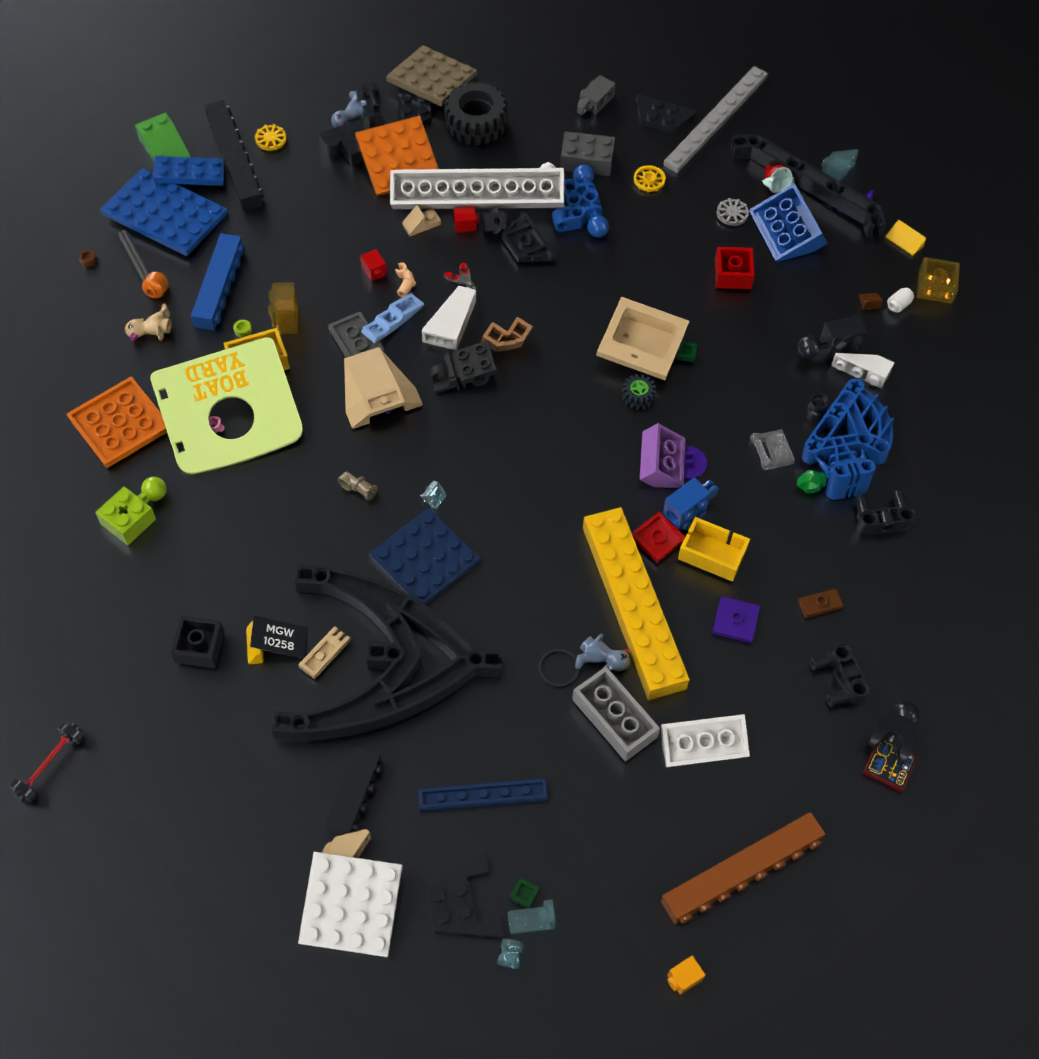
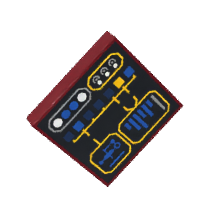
[863,741,919,793]

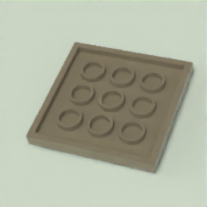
[387,45,477,107]

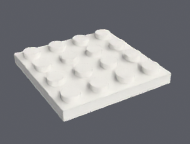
[298,852,403,957]

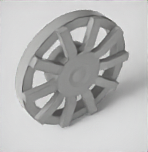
[716,198,749,226]

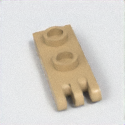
[298,626,351,679]

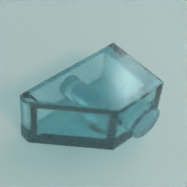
[822,149,859,181]

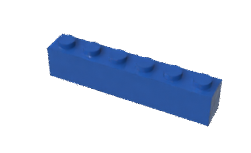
[191,233,245,330]

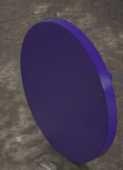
[684,446,707,480]

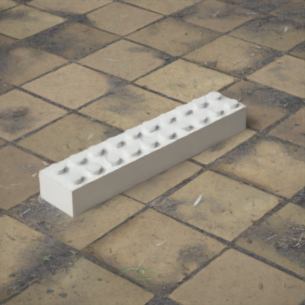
[390,168,564,209]

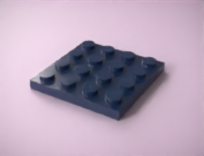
[369,508,480,605]

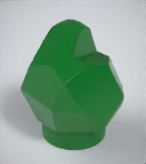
[797,470,826,493]

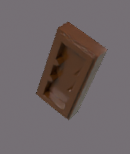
[798,589,844,619]

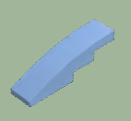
[361,293,424,343]

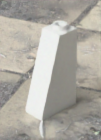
[422,286,476,350]

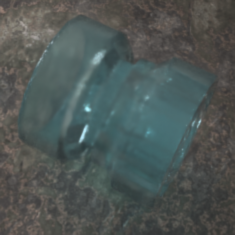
[497,939,524,969]

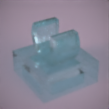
[420,481,447,509]

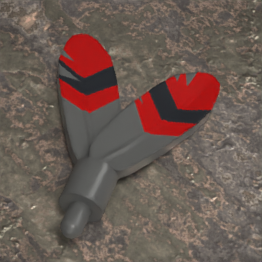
[444,263,476,290]

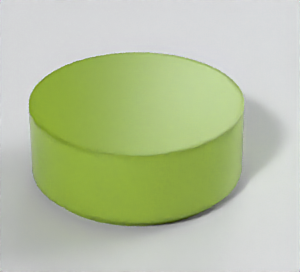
[233,320,252,338]

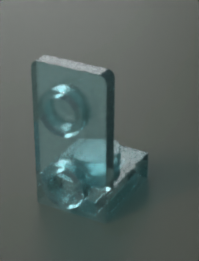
[508,899,556,934]

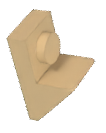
[402,205,441,236]

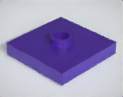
[712,596,760,644]

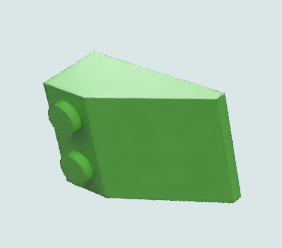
[135,112,191,161]

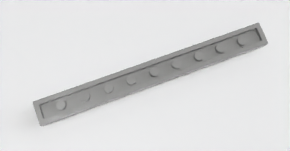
[663,66,767,173]

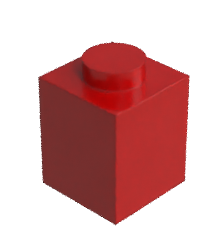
[454,206,480,233]
[360,249,387,282]

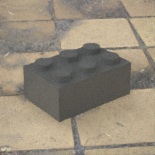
[560,131,615,176]

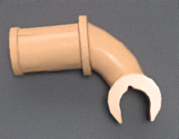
[395,263,416,298]

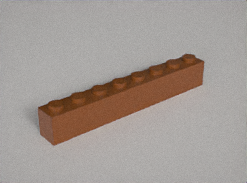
[661,812,825,924]

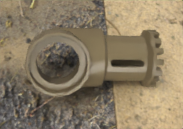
[338,471,378,500]

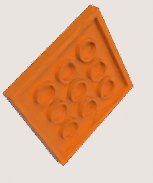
[355,116,439,196]
[66,376,167,469]

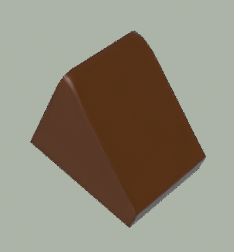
[859,293,883,310]

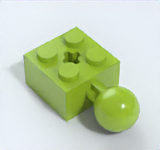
[95,477,167,545]

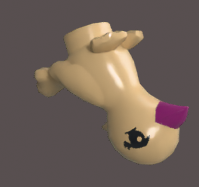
[125,304,172,342]

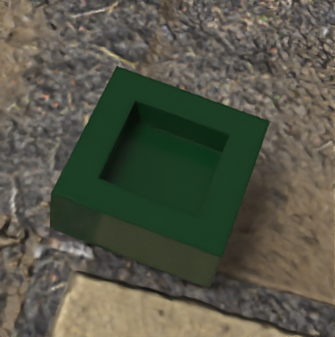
[676,341,697,362]
[509,878,539,909]

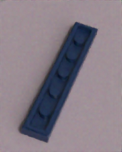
[418,778,548,812]

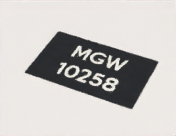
[250,616,307,659]

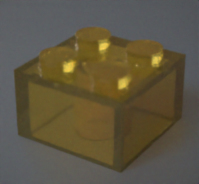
[916,257,960,304]
[268,282,298,334]

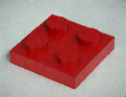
[632,512,685,563]

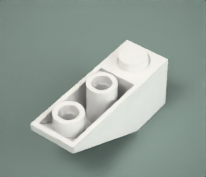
[831,353,894,389]

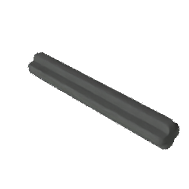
[118,230,149,281]

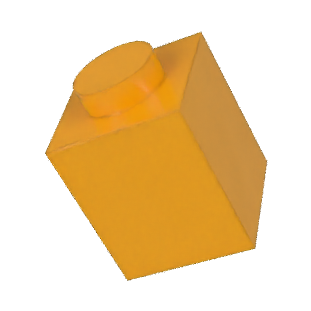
[667,956,705,995]

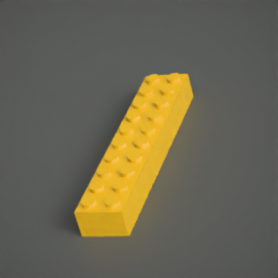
[583,507,690,700]

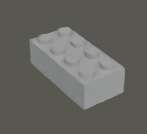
[572,667,660,762]

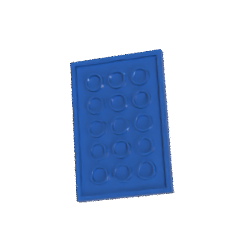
[100,168,228,256]

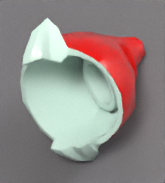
[762,165,794,194]

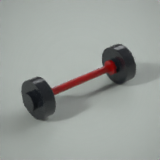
[9,721,85,803]

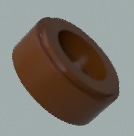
[78,249,97,267]

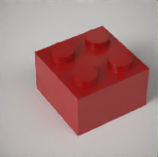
[715,247,754,289]

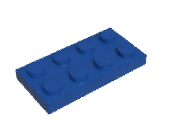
[153,156,224,186]

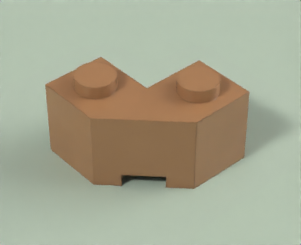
[481,317,533,352]

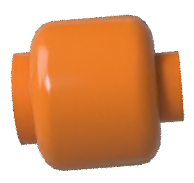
[142,272,169,298]

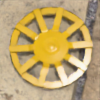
[255,124,287,151]
[634,165,665,193]

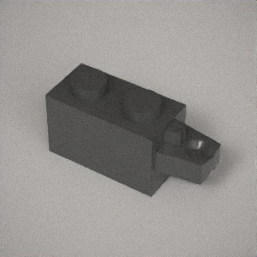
[577,75,616,115]

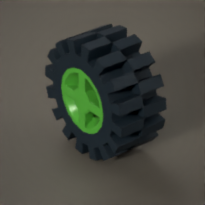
[622,374,656,410]

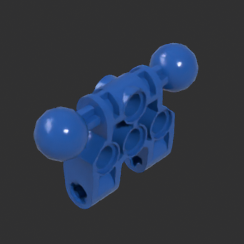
[552,164,609,237]

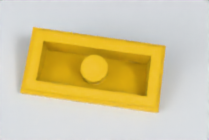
[886,220,926,256]
[246,621,264,664]

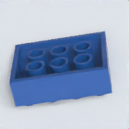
[749,183,828,262]

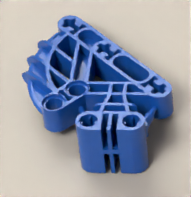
[802,378,895,500]

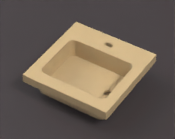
[596,297,689,380]

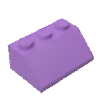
[640,423,685,488]

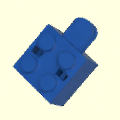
[662,477,719,532]

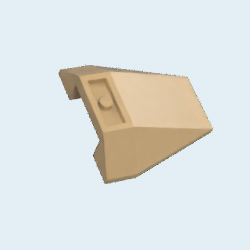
[344,347,423,429]

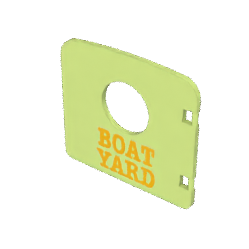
[150,337,303,474]

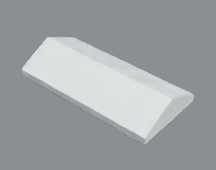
[661,714,750,767]

